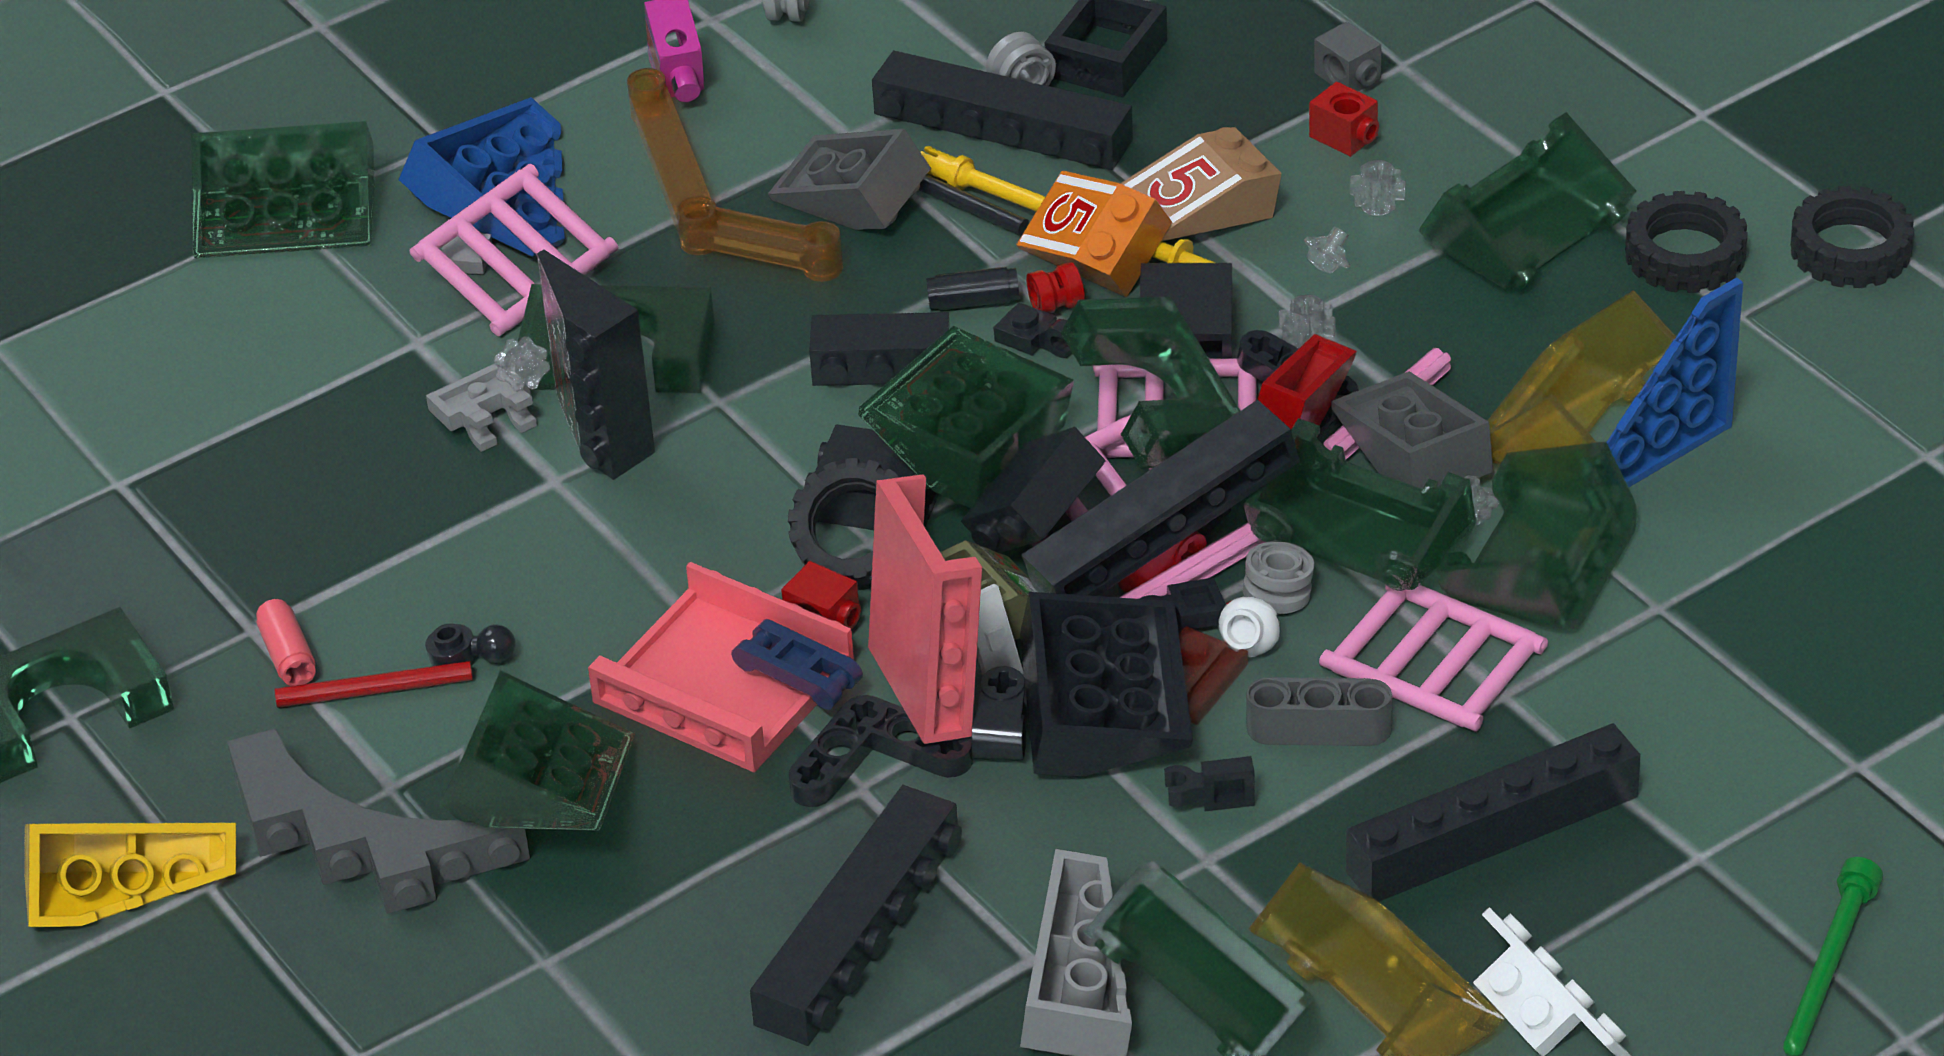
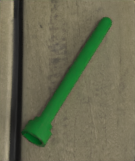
[1783,857,1883,1056]

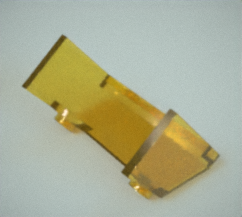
[1487,290,1676,484]
[1249,863,1505,1056]

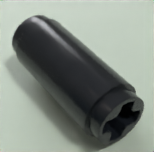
[926,266,1020,311]

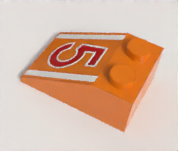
[1016,171,1172,298]

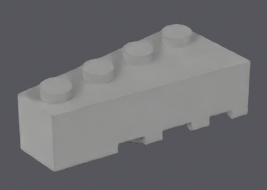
[1020,849,1132,1056]

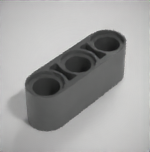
[1246,677,1392,746]

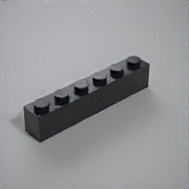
[872,50,1133,170]
[1022,400,1300,596]
[1346,723,1641,905]
[750,784,962,1046]

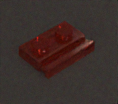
[1179,626,1248,725]

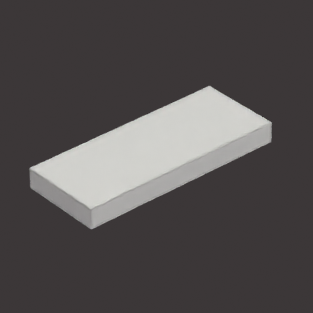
[977,584,1024,675]

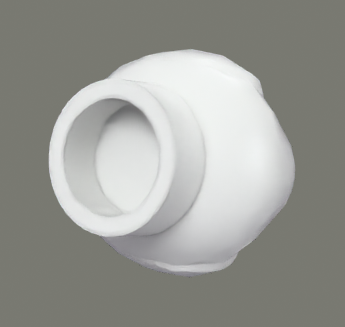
[1219,597,1280,657]

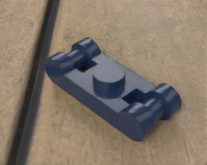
[731,619,863,710]

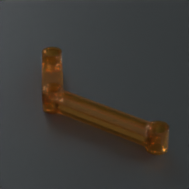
[627,68,843,281]

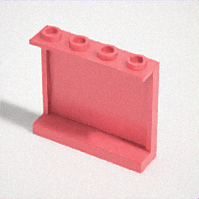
[868,474,982,744]
[588,562,854,773]

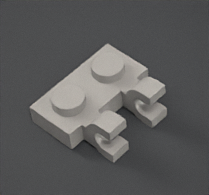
[426,359,537,452]

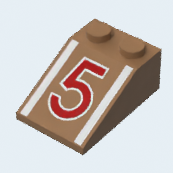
[1121,127,1282,241]

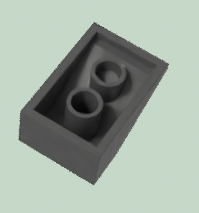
[768,129,931,230]
[1331,371,1493,503]

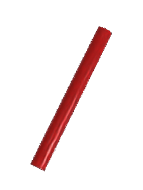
[275,661,473,708]

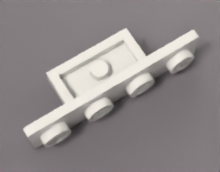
[1473,907,1631,1056]

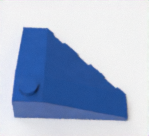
[398,97,565,257]
[1586,278,1743,509]

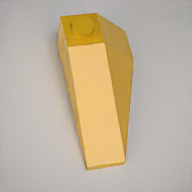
[25,823,236,927]

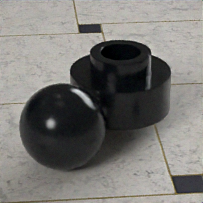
[425,623,515,666]

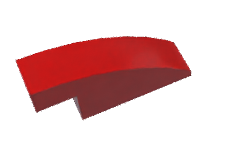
[1252,334,1357,500]

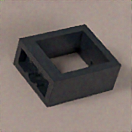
[1044,0,1167,98]

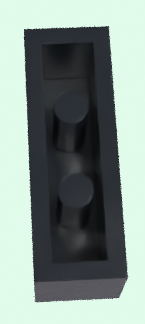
[809,312,951,386]

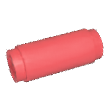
[256,599,316,686]

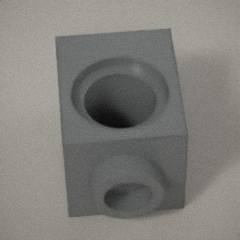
[1314,21,1382,91]

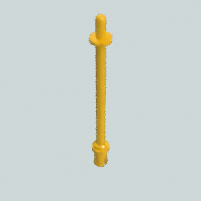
[920,146,1216,263]

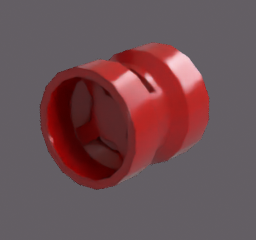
[1026,262,1085,314]

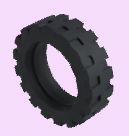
[1790,186,1914,288]
[1625,191,1748,293]
[788,458,899,590]

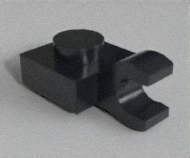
[993,302,1077,358]
[1140,577,1226,631]
[1164,756,1255,812]

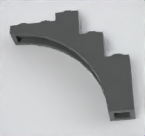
[227,728,530,914]

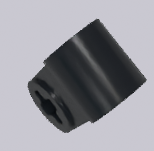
[972,666,1028,760]

